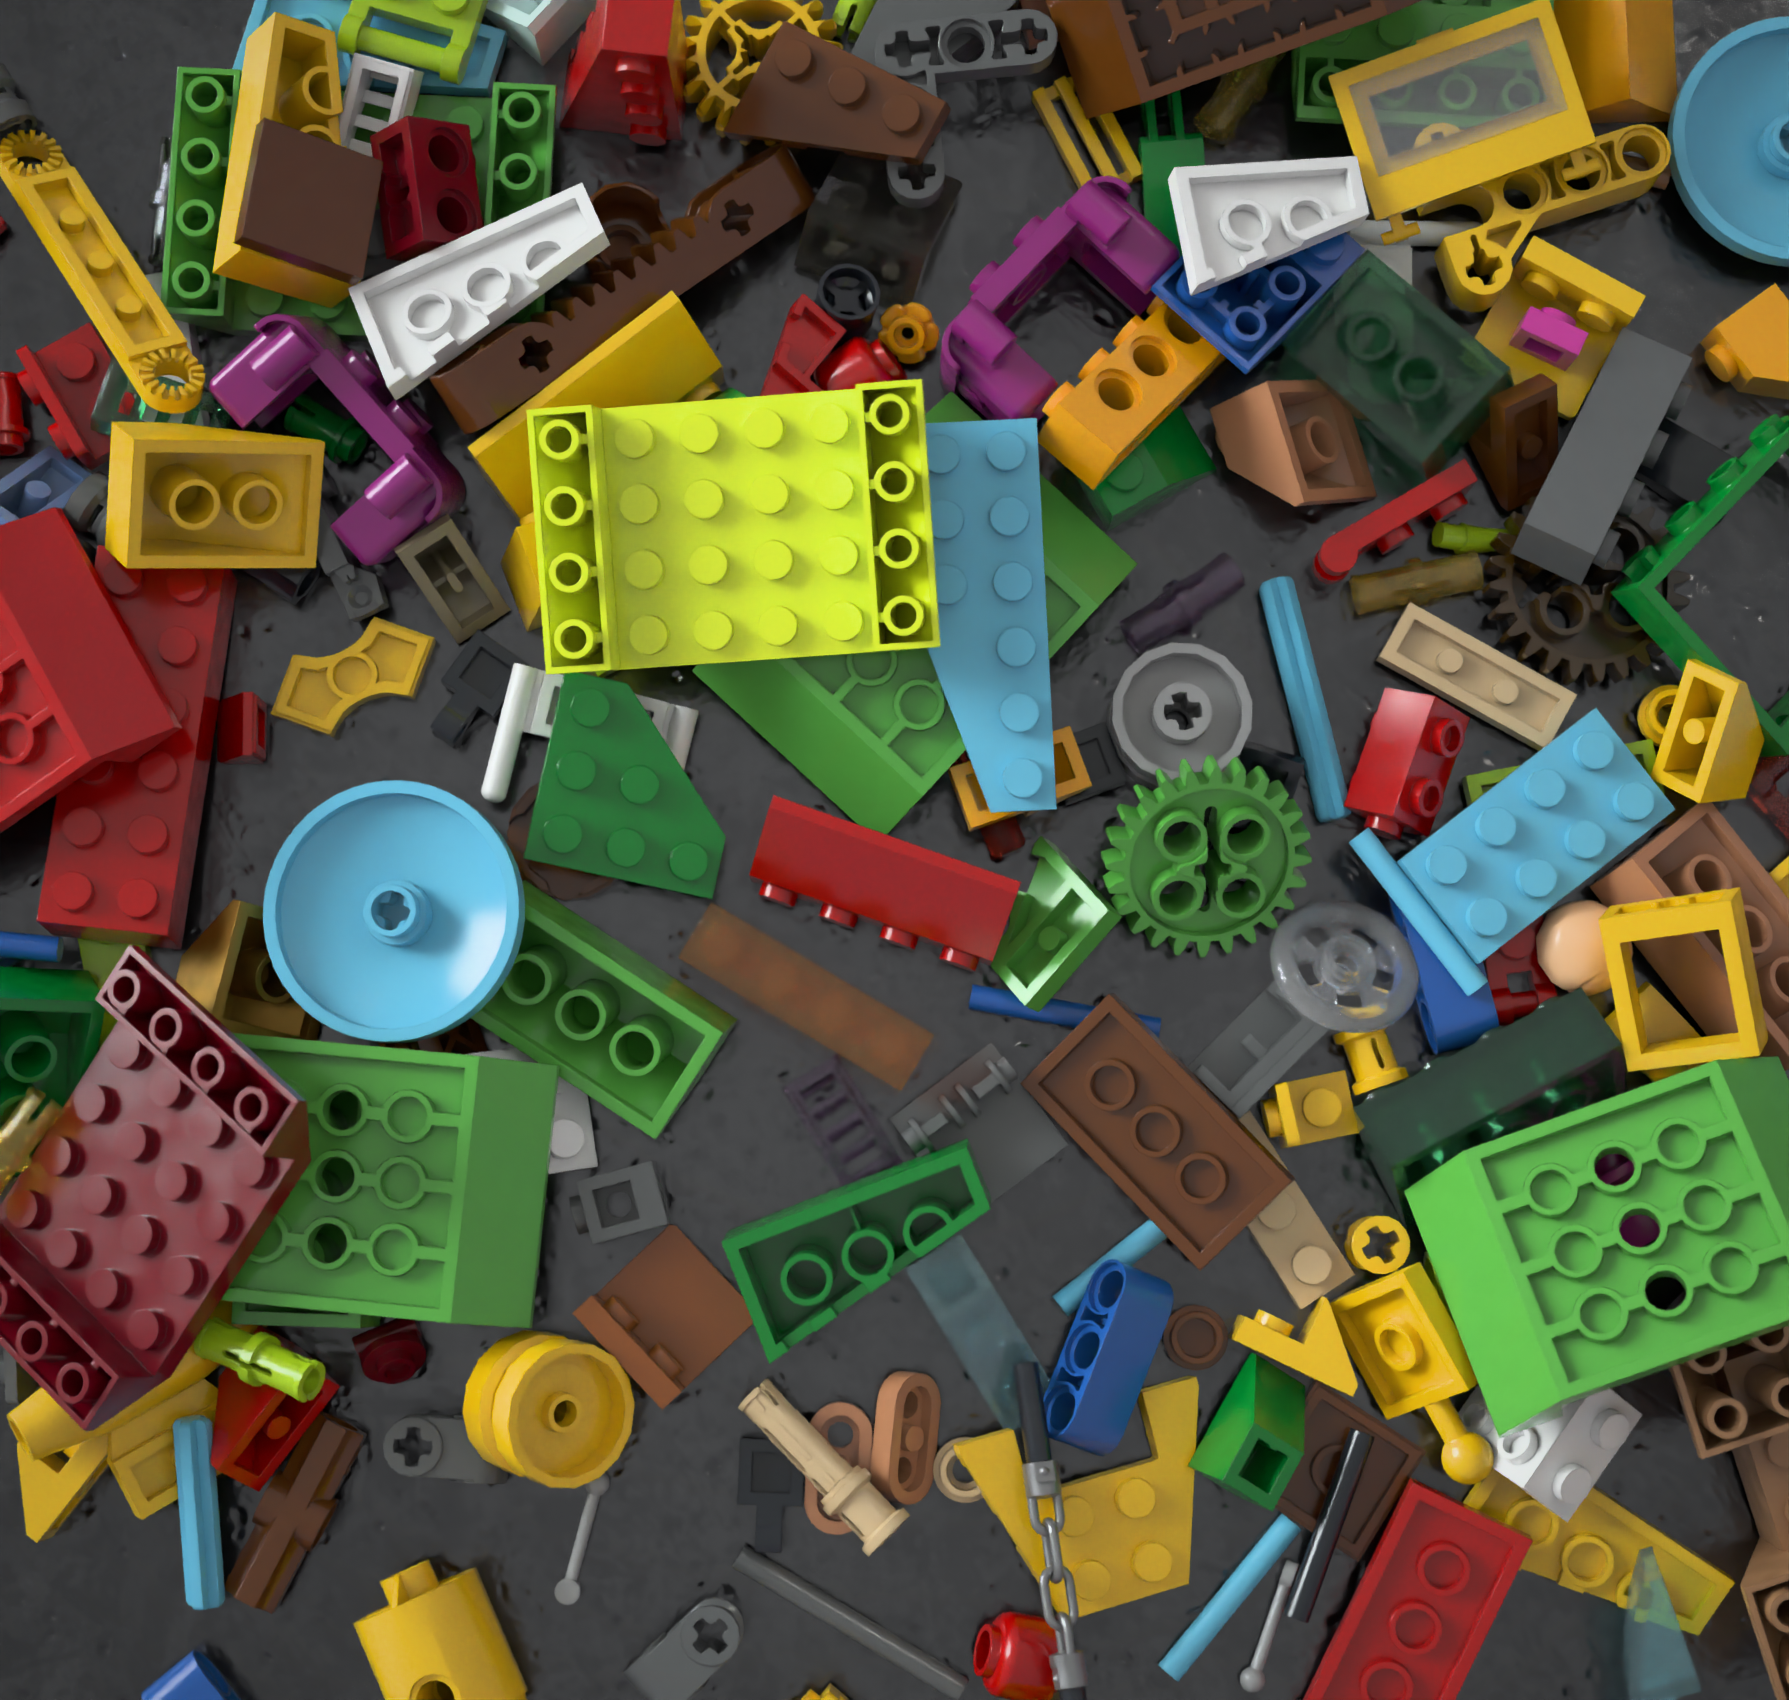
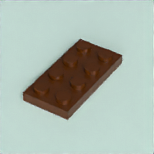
[1020,993,1296,1271]

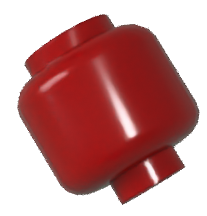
[813,336,908,391]
[973,1612,1058,1700]

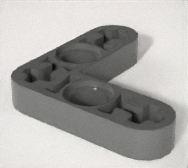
[875,9,1058,209]

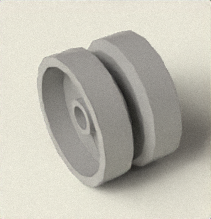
[1106,642,1253,790]

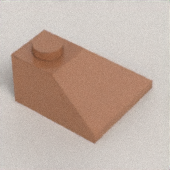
[1210,379,1378,506]

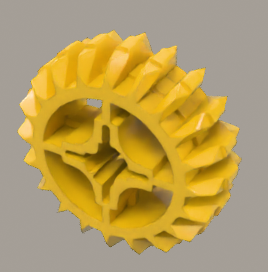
[684,0,843,147]

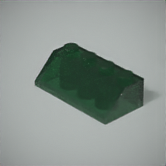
[1353,987,1628,1228]

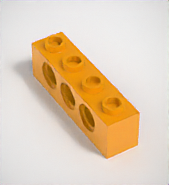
[1038,296,1226,490]

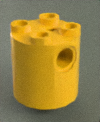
[353,1560,528,1700]

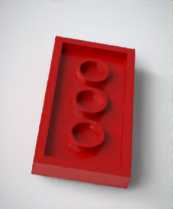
[1303,1477,1533,1700]

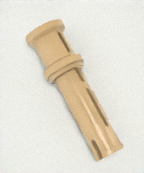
[738,1378,911,1557]

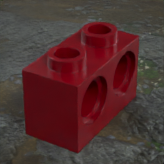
[370,115,484,261]

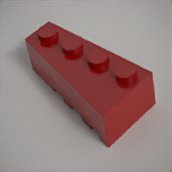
[559,0,689,146]

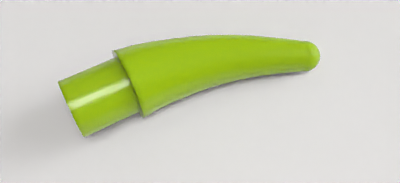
[1432,522,1510,554]

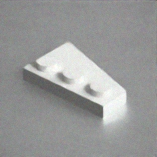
[1168,156,1369,296]

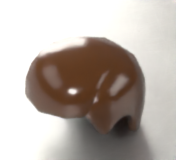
[585,182,671,273]

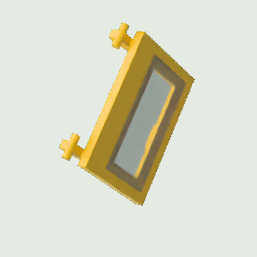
[1328,0,1602,246]

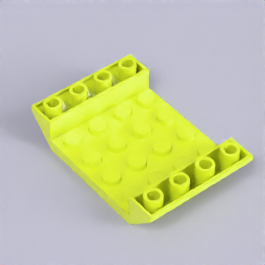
[526,379,941,675]

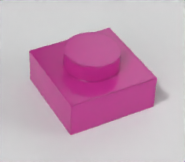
[1508,306,1589,371]

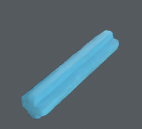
[173,1415,226,1610]

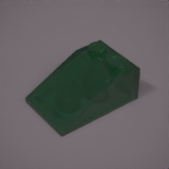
[1281,249,1514,481]

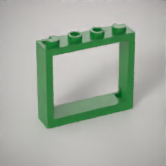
[1610,414,1789,757]

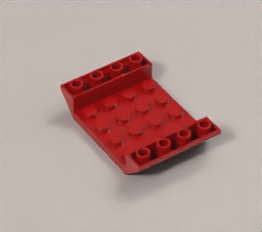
[0,507,182,833]

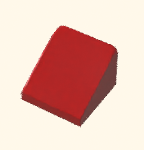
[217,692,267,764]

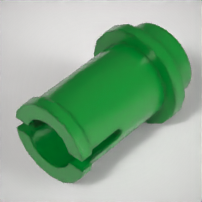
[283,394,369,465]

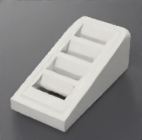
[338,52,424,157]

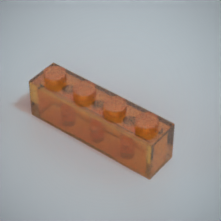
[678,902,934,1094]

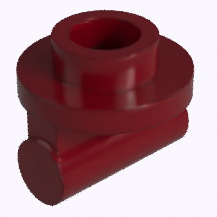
[352,1318,426,1384]

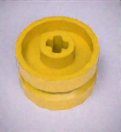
[462,1330,635,1488]

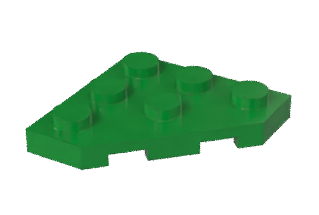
[523,673,726,899]

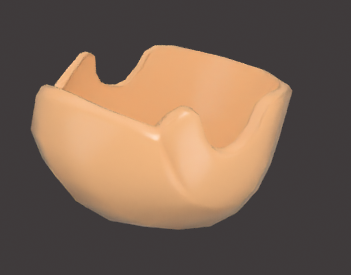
[1536,900,1634,997]

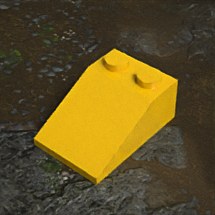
[105,421,325,568]

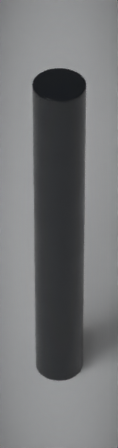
[1283,1428,1375,1623]

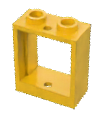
[1598,887,1769,1078]

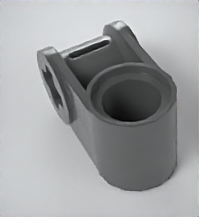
[383,1413,508,1484]
[622,1597,745,1700]

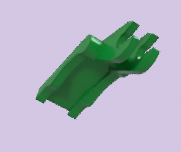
[1139,90,1205,258]

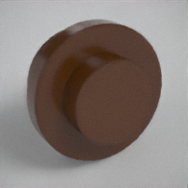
[1163,1305,1228,1370]

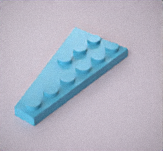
[926,418,1057,813]

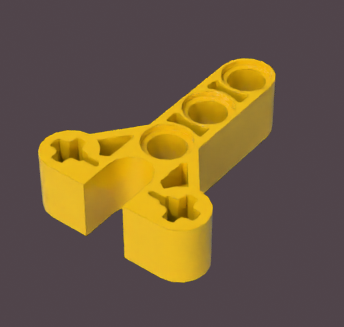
[1412,123,1671,313]

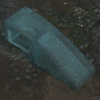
[1623,1546,1702,1700]

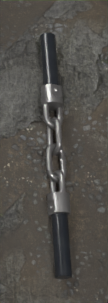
[1012,1361,1089,1700]

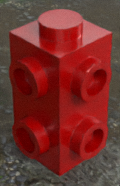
[1343,687,1470,840]

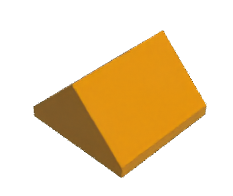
[1553,0,1677,123]

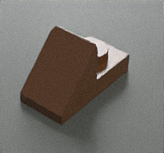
[1464,373,1559,512]

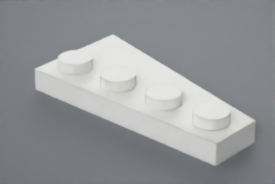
[348,183,610,401]

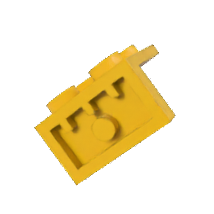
[1463,235,1646,420]

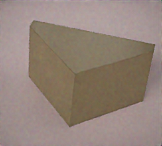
[394,514,511,644]

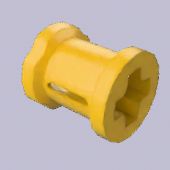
[1332,1016,1409,1096]
[1343,1216,1410,1274]

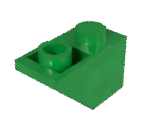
[1188,1352,1305,1512]

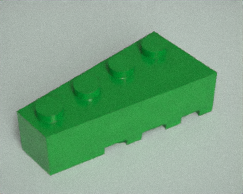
[722,1138,991,1364]

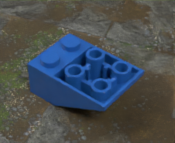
[1150,232,1365,375]

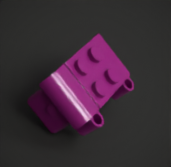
[939,176,1180,422]
[209,314,465,566]

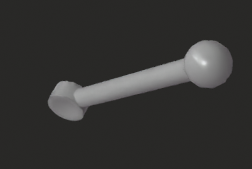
[554,1473,610,1605]
[1240,1559,1299,1693]

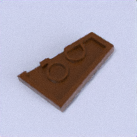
[723,20,951,165]

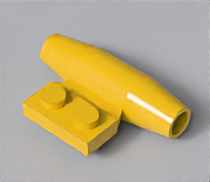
[7,1300,267,1520]

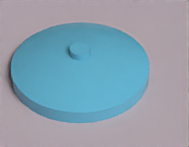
[1667,16,1789,267]
[263,780,525,1043]

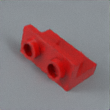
[16,322,138,471]

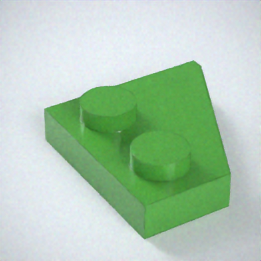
[991,836,1122,1013]

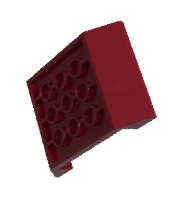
[0,945,311,1431]

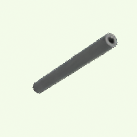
[732,1545,969,1700]

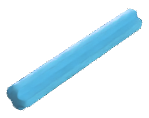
[1259,576,1351,822]

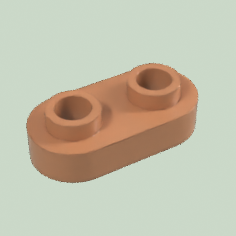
[870,1371,941,1505]
[804,1401,873,1535]

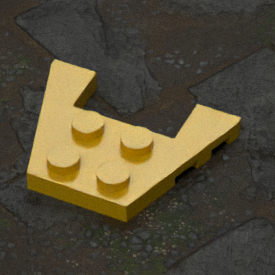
[953,1375,1199,1617]

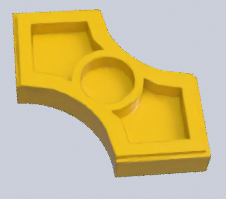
[271,617,437,738]

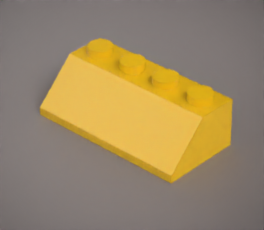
[467,291,725,522]

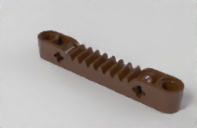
[429,143,817,434]

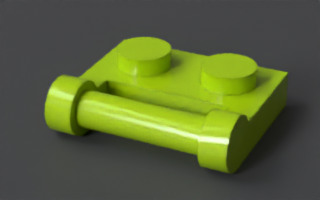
[337,0,488,85]

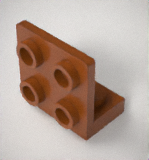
[572,1224,753,1410]

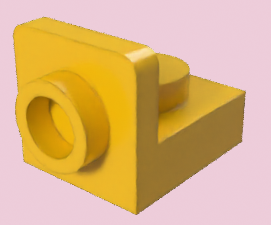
[1260,1070,1359,1149]

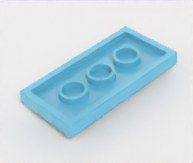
[1396,708,1675,965]

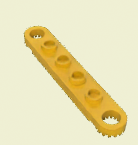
[0,129,206,414]

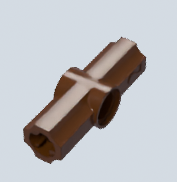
[225,1411,367,1614]

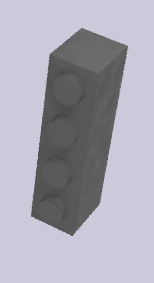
[1511,326,1693,586]

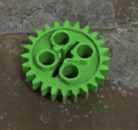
[1101,755,1312,957]

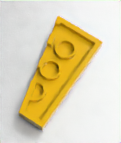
[1463,1468,1735,1636]

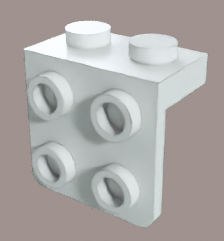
[1458,1384,1642,1522]

